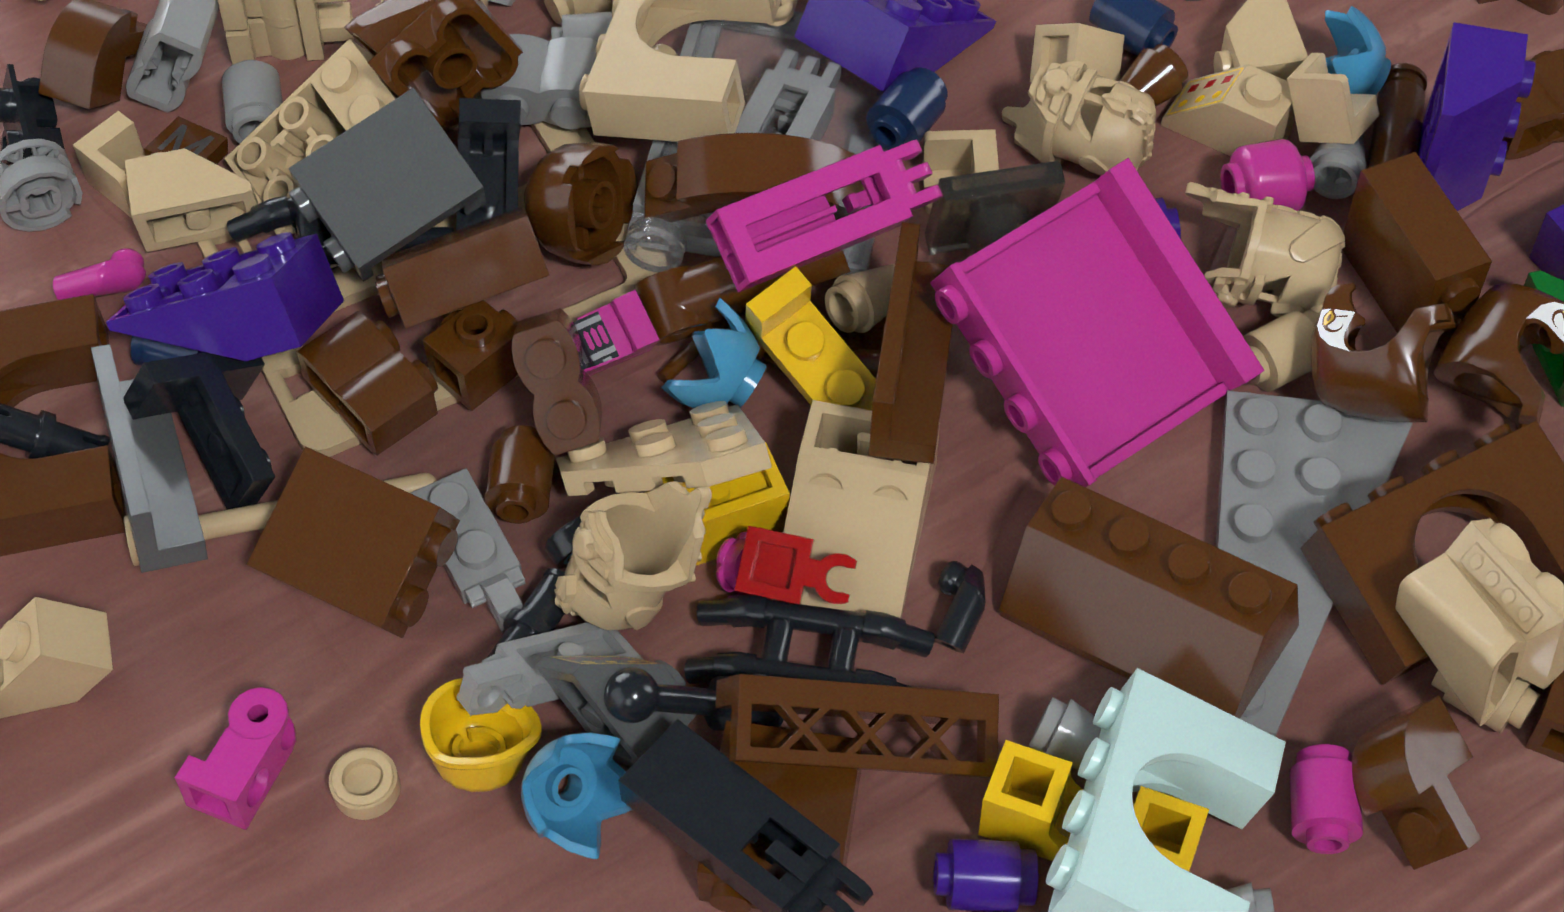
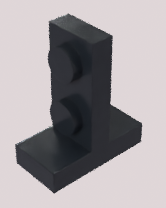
[456,98,521,231]
[123,352,276,510]

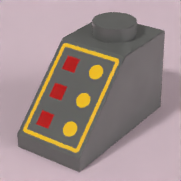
[535,656,696,766]

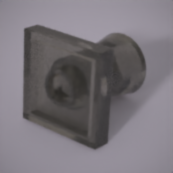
[924,161,1065,256]

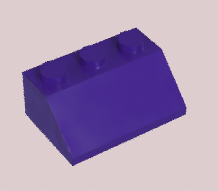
[1418,22,1536,211]

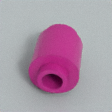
[1289,744,1363,854]

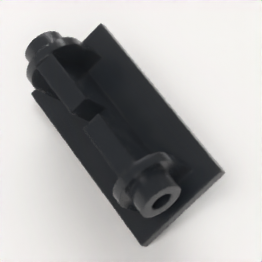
[0,64,65,165]

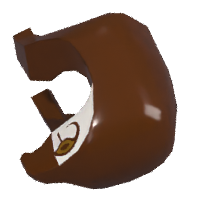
[1311,283,1456,422]
[1433,283,1564,429]

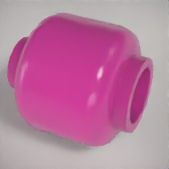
[1221,139,1315,211]

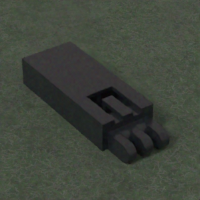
[618,719,873,912]

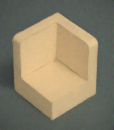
[1030,23,1124,83]
[1287,53,1379,144]
[73,111,145,218]
[922,129,1000,215]

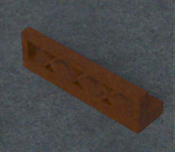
[868,222,953,464]
[716,674,999,778]

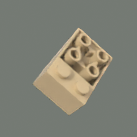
[224,39,399,235]
[771,400,940,618]

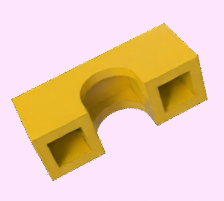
[978,740,1209,872]

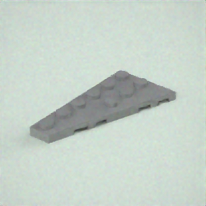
[1216,390,1414,737]

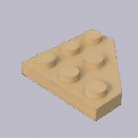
[556,401,772,496]

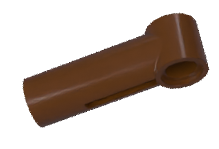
[634,250,851,346]

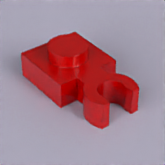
[734,525,857,605]

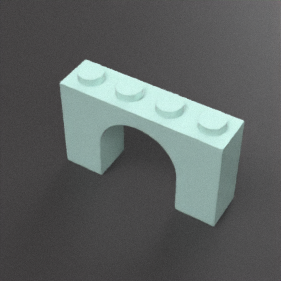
[1046,668,1286,912]

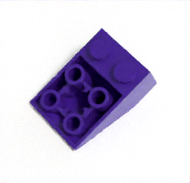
[794,0,996,91]
[106,232,344,361]

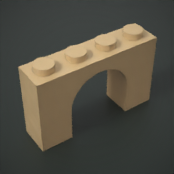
[579,0,781,142]

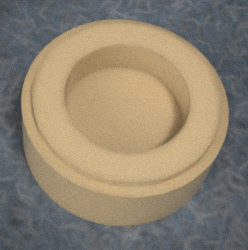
[329,747,401,820]

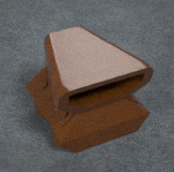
[344,0,523,127]

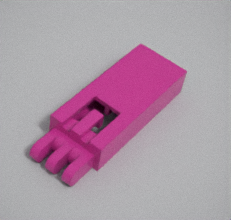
[706,139,943,293]

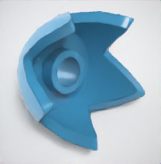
[1325,6,1391,95]
[661,298,766,408]
[521,733,633,859]

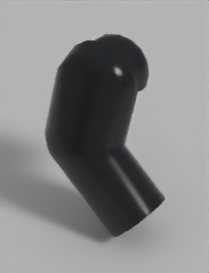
[935,561,986,654]

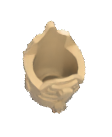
[1002,60,1156,176]
[1185,182,1345,318]
[554,481,712,630]

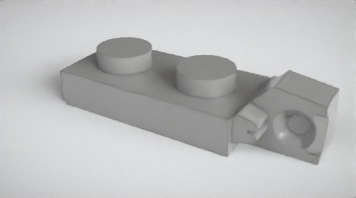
[411,468,526,634]
[457,622,643,716]

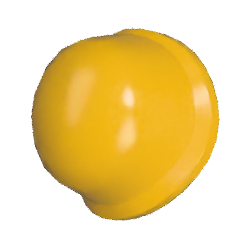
[420,678,542,792]

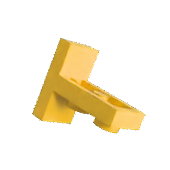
[745,266,876,411]

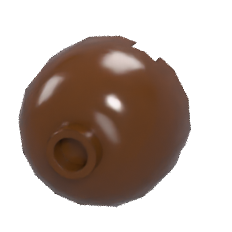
[524,142,638,265]

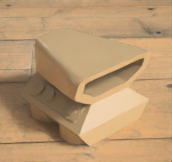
[1395,518,1564,726]

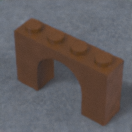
[0,294,126,556]
[1300,420,1564,685]

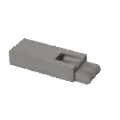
[702,48,842,218]

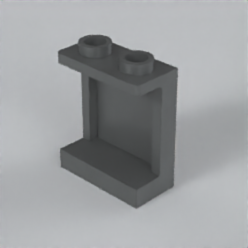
[288,87,486,282]

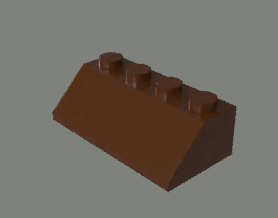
[999,476,1299,719]

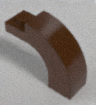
[644,133,865,225]

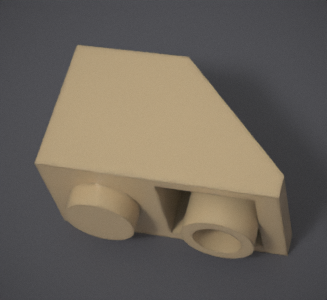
[0,597,113,719]

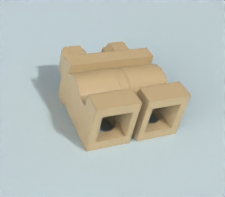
[218,0,354,65]

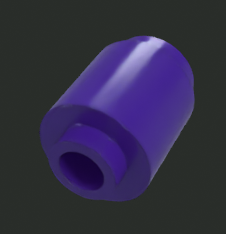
[933,839,1038,912]

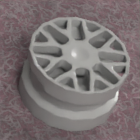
[0,139,83,232]

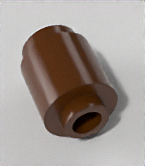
[485,425,555,524]

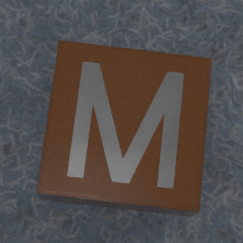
[144,116,228,164]

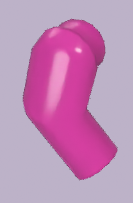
[53,248,146,300]

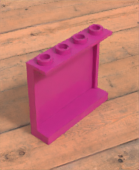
[930,158,1265,487]

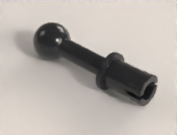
[604,667,784,731]

